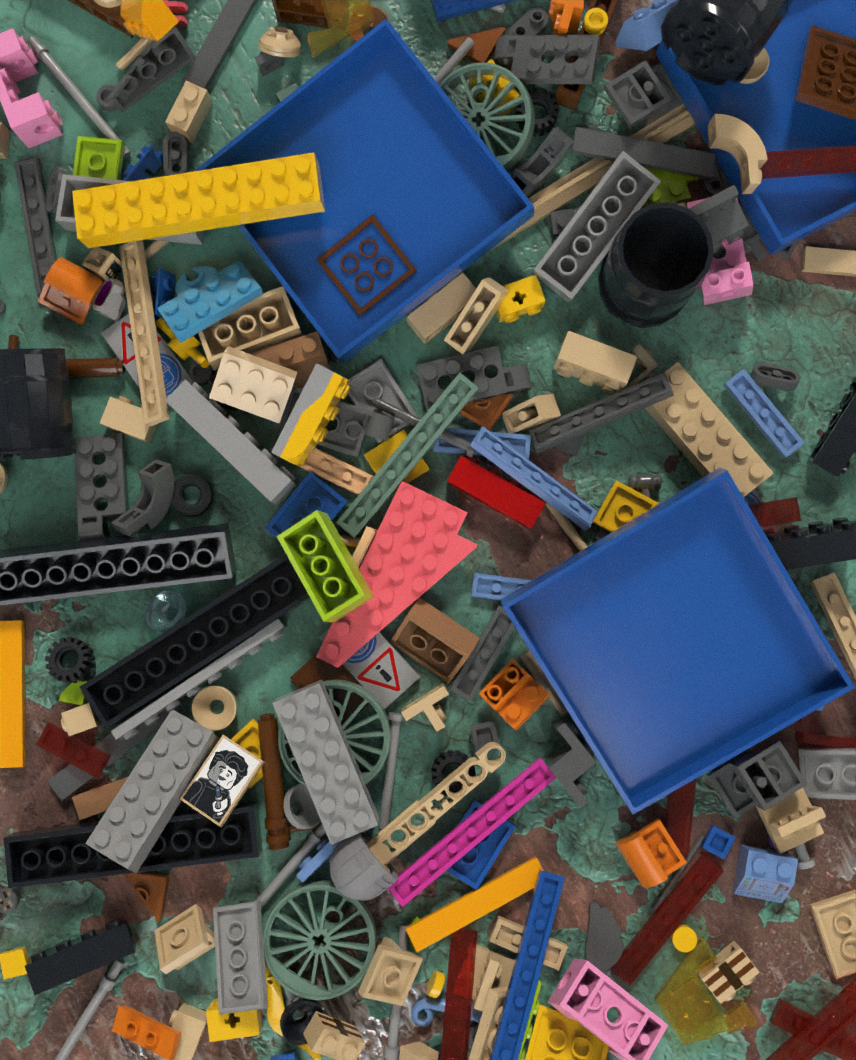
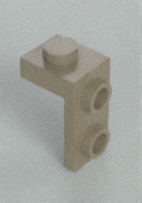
[621,344,658,391]

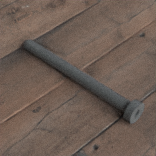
[371,398,477,458]

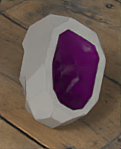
[93,278,126,322]

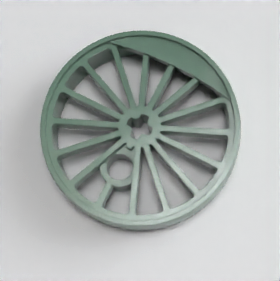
[439,63,535,171]
[278,680,391,787]
[263,879,377,1000]

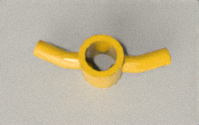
[155,318,210,368]

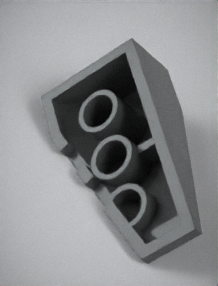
[108,26,196,113]

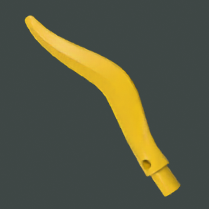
[265,961,321,1060]

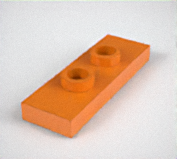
[112,1005,182,1060]

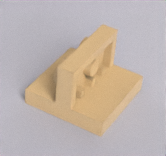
[401,683,449,732]
[756,787,826,854]
[154,904,215,974]
[358,937,423,1006]
[454,942,516,1012]

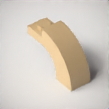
[707,114,768,194]

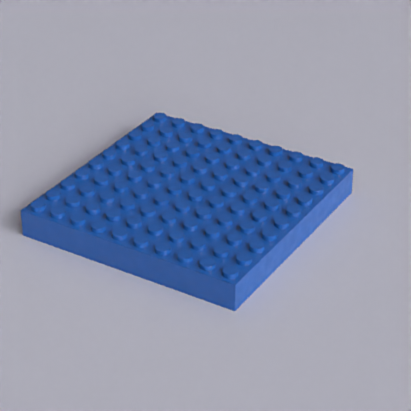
[655,0,856,255]
[195,19,534,364]
[501,468,855,814]

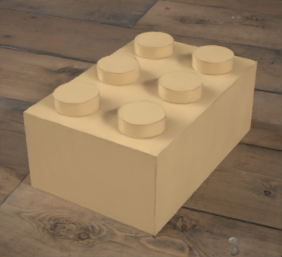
[553,331,637,394]
[209,346,297,423]

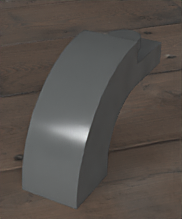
[511,126,575,198]
[111,459,174,536]

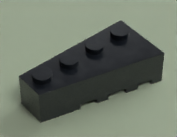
[807,377,856,477]
[25,918,136,996]

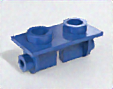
[122,143,163,181]
[150,268,176,320]

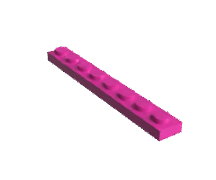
[388,757,556,907]

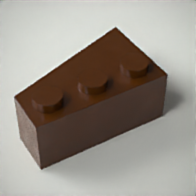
[272,0,350,31]

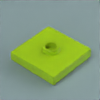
[73,136,125,180]

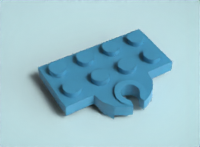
[157,260,263,343]

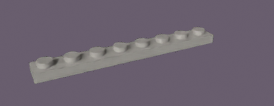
[111,619,286,740]

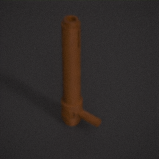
[8,335,125,378]
[258,713,315,850]

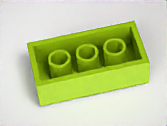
[277,510,374,622]

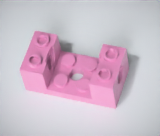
[0,28,63,148]
[687,197,753,305]
[548,958,668,1060]

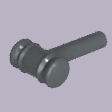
[628,474,662,498]

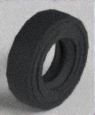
[171,474,214,517]

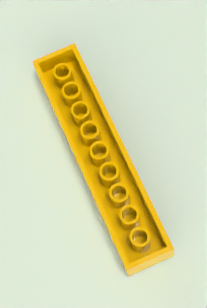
[72,152,325,248]

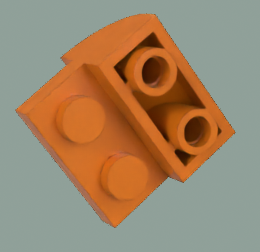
[548,0,584,35]
[37,257,105,325]
[478,659,550,731]
[615,818,687,888]

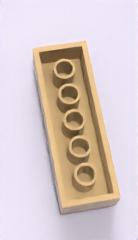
[645,362,773,497]

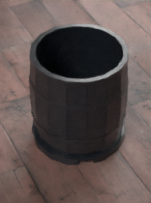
[661,0,793,86]
[598,202,714,328]
[0,348,77,461]

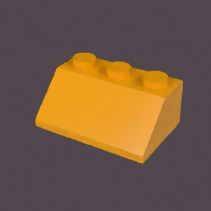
[121,0,179,41]

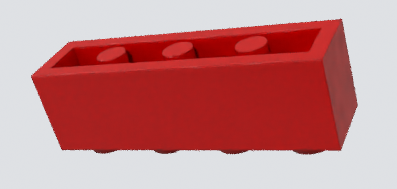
[447,456,546,530]

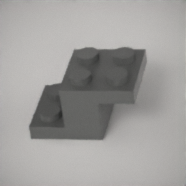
[604,60,684,128]
[689,185,749,252]
[544,718,596,808]
[706,740,807,819]

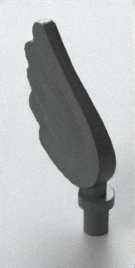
[585,901,625,984]

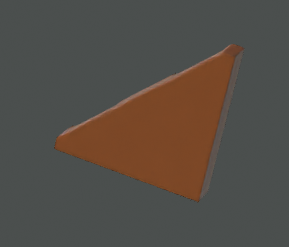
[447,27,506,63]
[459,393,513,432]
[123,871,169,922]

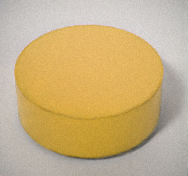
[583,8,608,35]
[671,925,697,952]
[426,970,445,998]

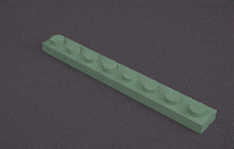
[336,373,479,538]

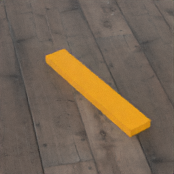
[0,620,26,768]
[405,856,544,952]

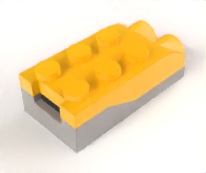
[271,363,351,466]

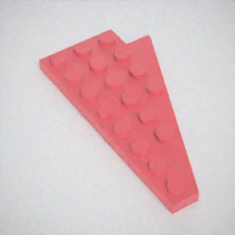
[316,481,478,668]

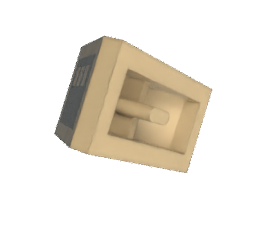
[81,247,123,281]

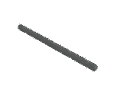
[652,835,705,911]

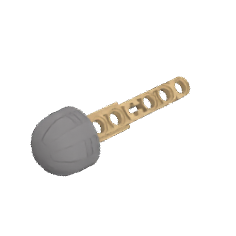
[330,742,506,901]

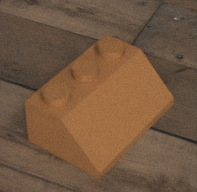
[249,331,330,389]
[390,597,480,683]

